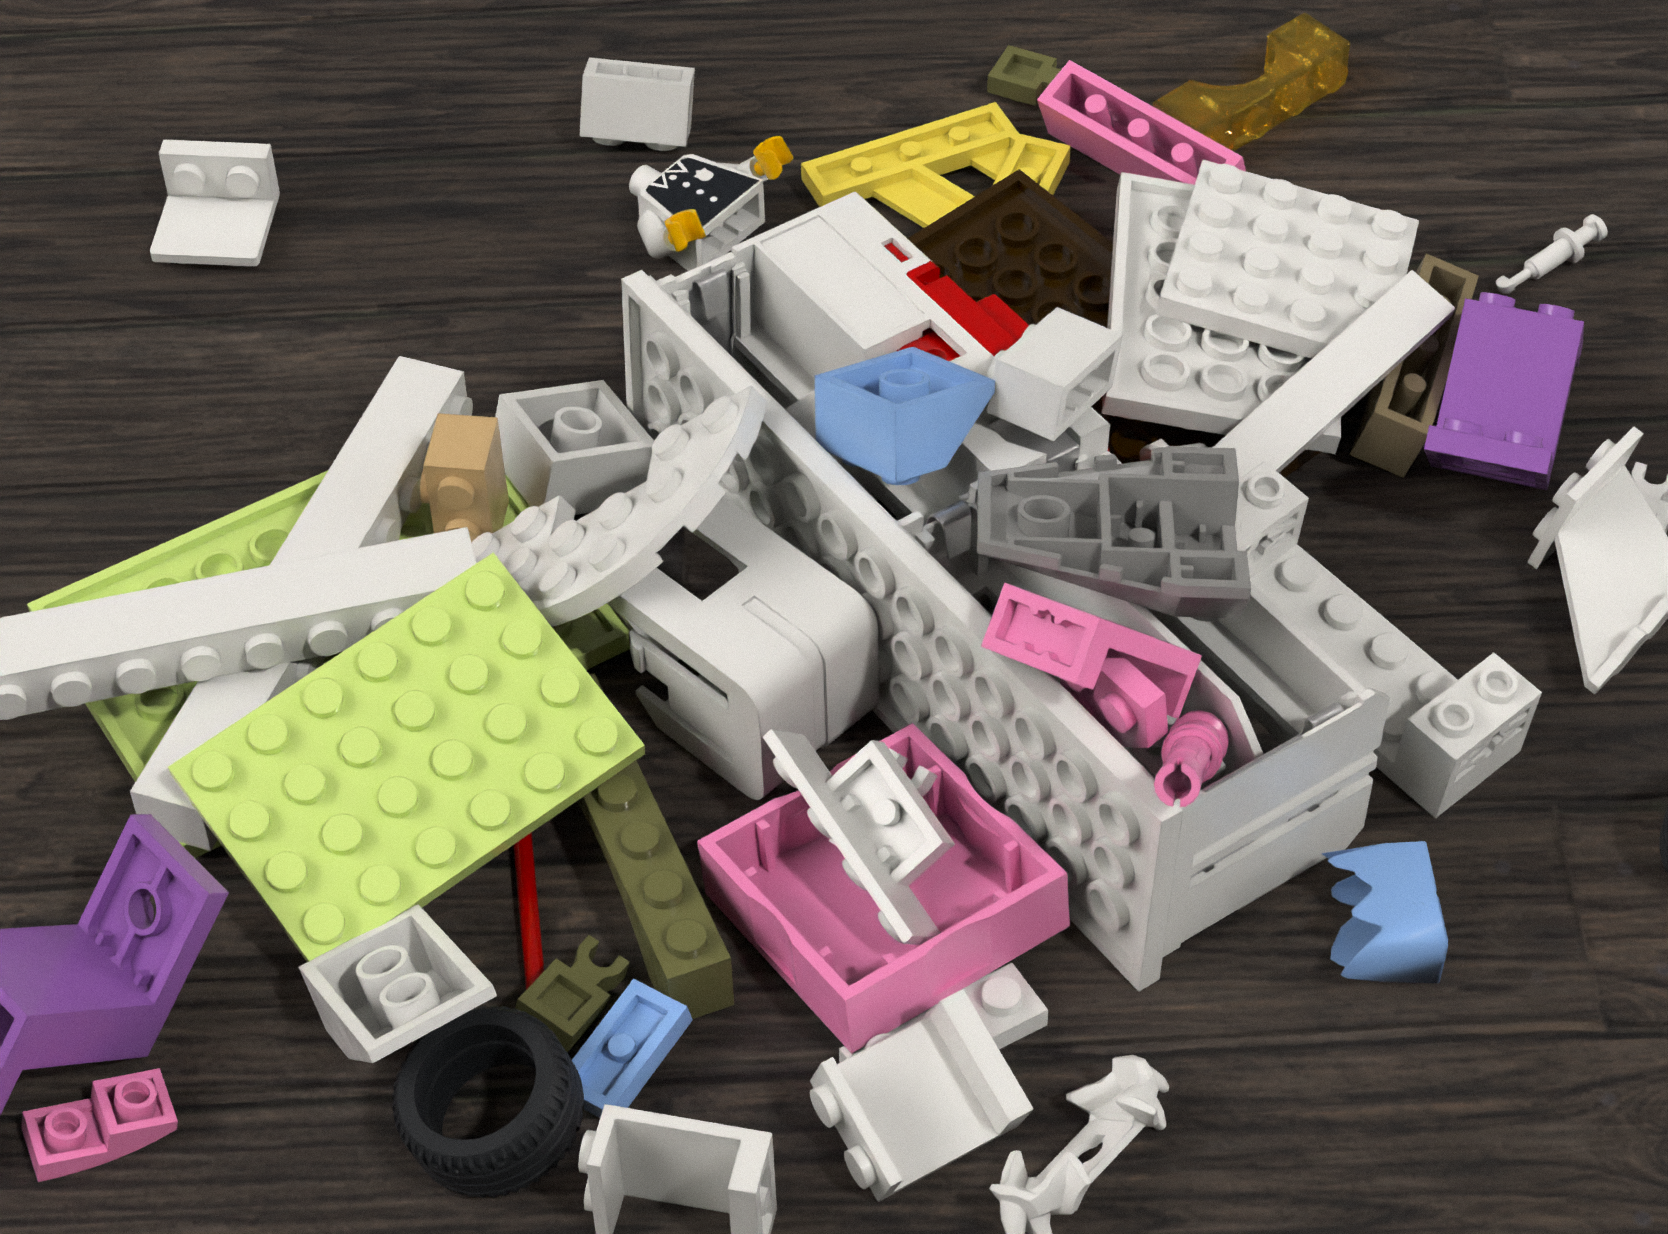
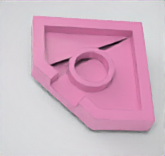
[1060,648,1168,748]

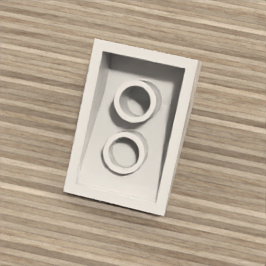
[299,904,497,1063]

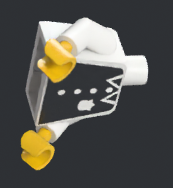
[629,136,793,271]

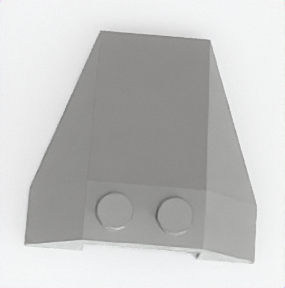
[977,446,1251,621]

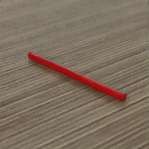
[513,832,544,990]

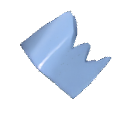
[1322,841,1448,983]

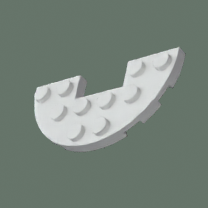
[472,385,767,627]

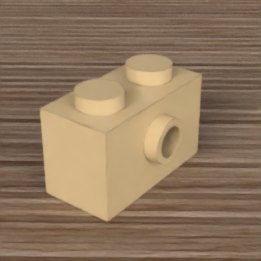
[420,413,509,543]

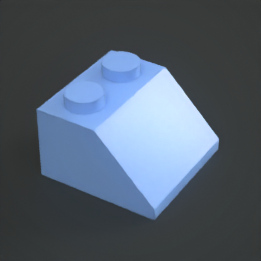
[815,347,995,485]

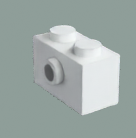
[580,57,695,151]
[987,307,1123,441]

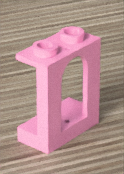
[981,582,1202,719]

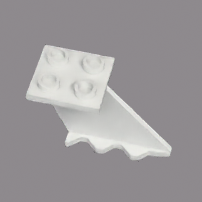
[1527,427,1668,694]

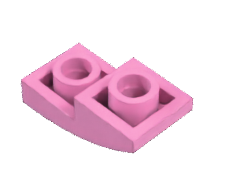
[22,1068,178,1182]

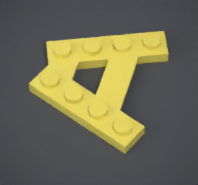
[801,102,1070,228]

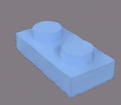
[572,978,693,1118]

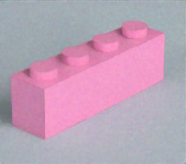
[1037,60,1246,185]

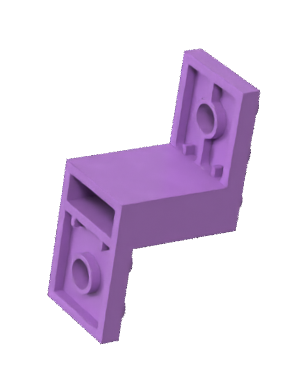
[1424,292,1584,490]
[0,814,229,1115]

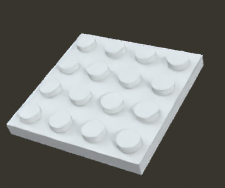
[1155,160,1419,359]

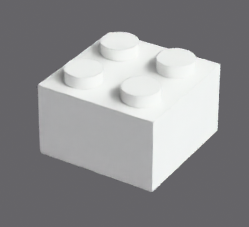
[495,380,654,515]

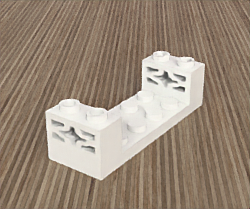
[1235,461,1542,818]

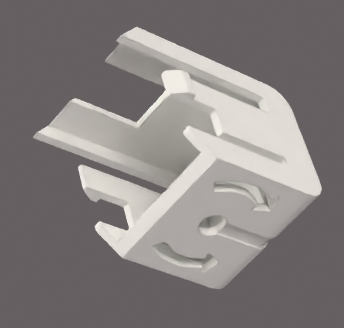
[607,497,879,800]

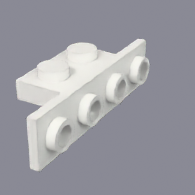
[763,729,955,945]

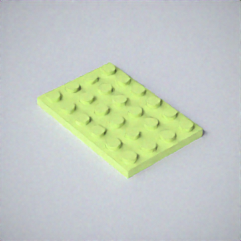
[168,552,645,962]

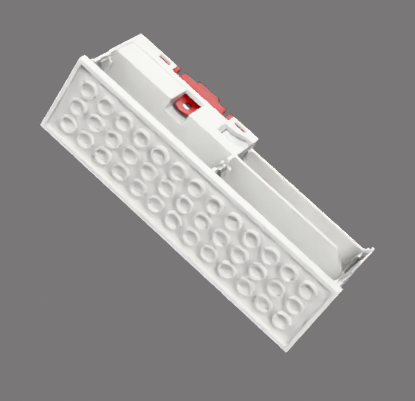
[621,191,1390,992]

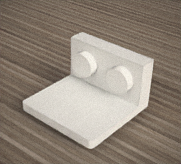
[150,139,280,266]

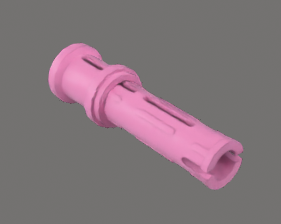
[1154,710,1229,807]

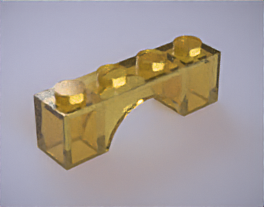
[1152,12,1350,152]

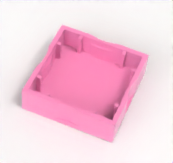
[697,723,1070,1054]

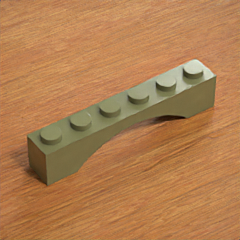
[576,673,734,1019]

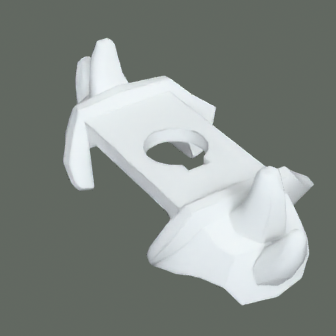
[989,1055,1169,1234]

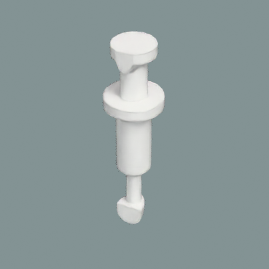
[1496,214,1608,294]

